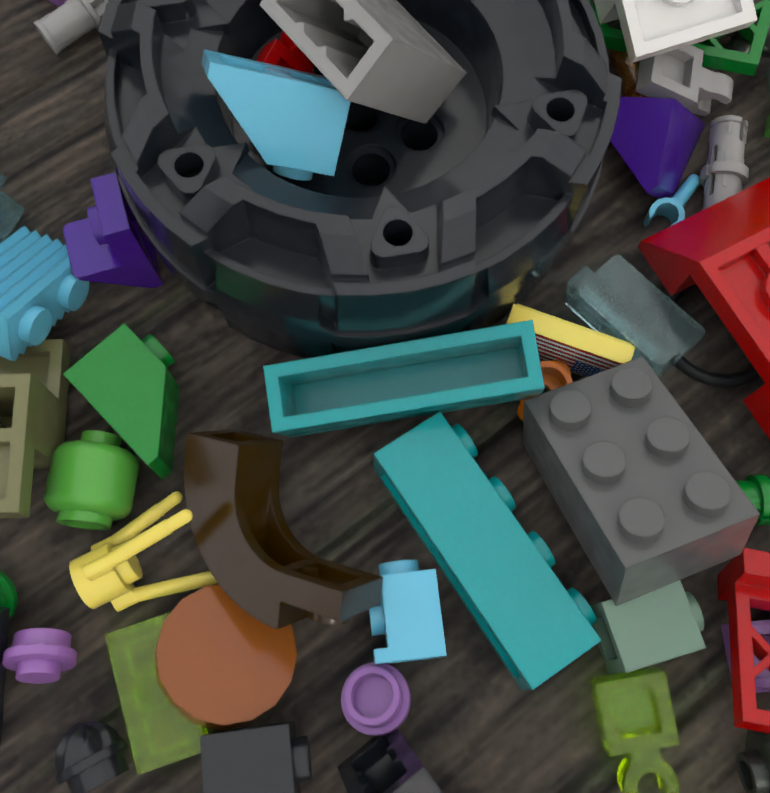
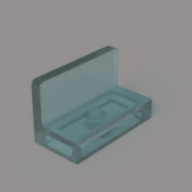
[565,255,705,379]

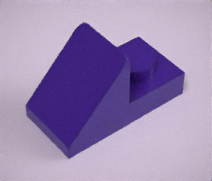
[63,172,163,288]

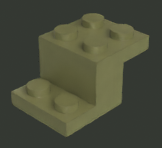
[0,339,71,519]

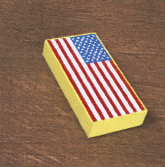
[506,303,636,377]

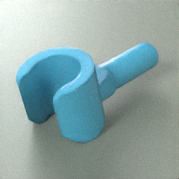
[643,174,700,227]

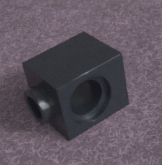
[200,721,312,793]

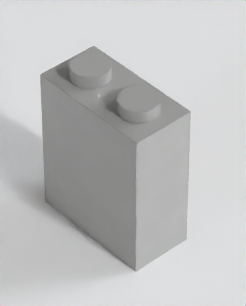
[259,0,467,124]

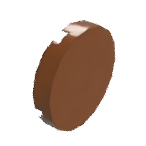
[154,584,297,730]

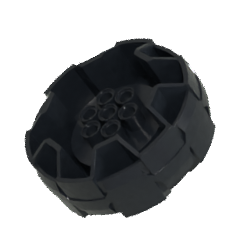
[98,0,622,358]

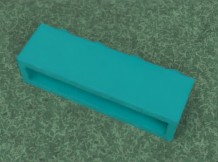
[263,320,545,437]
[373,412,602,690]

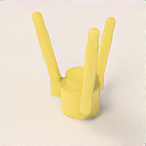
[69,491,218,612]

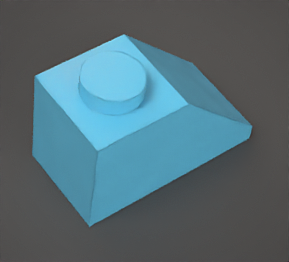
[201,49,351,181]

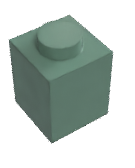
[590,580,706,674]

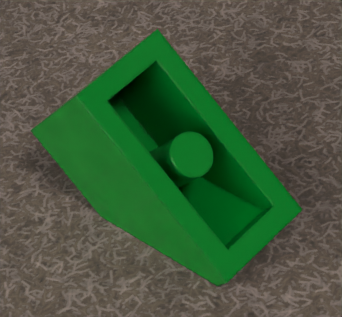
[63,323,179,480]

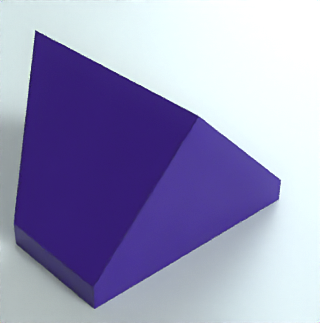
[610,96,705,199]

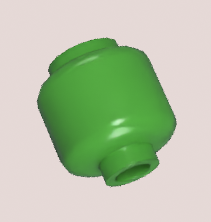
[43,430,139,531]

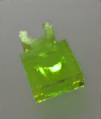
[589,667,680,793]

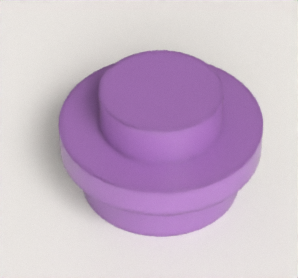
[2,628,77,684]
[341,662,411,736]

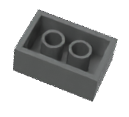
[523,356,760,606]

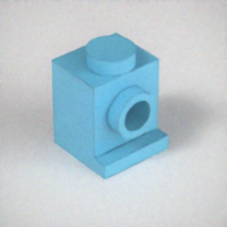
[369,560,447,665]

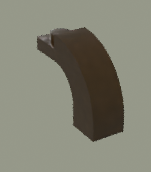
[184,429,383,629]

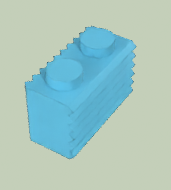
[0,226,89,362]

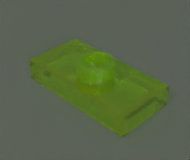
[105,612,208,775]

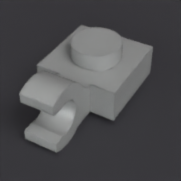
[636,45,734,116]

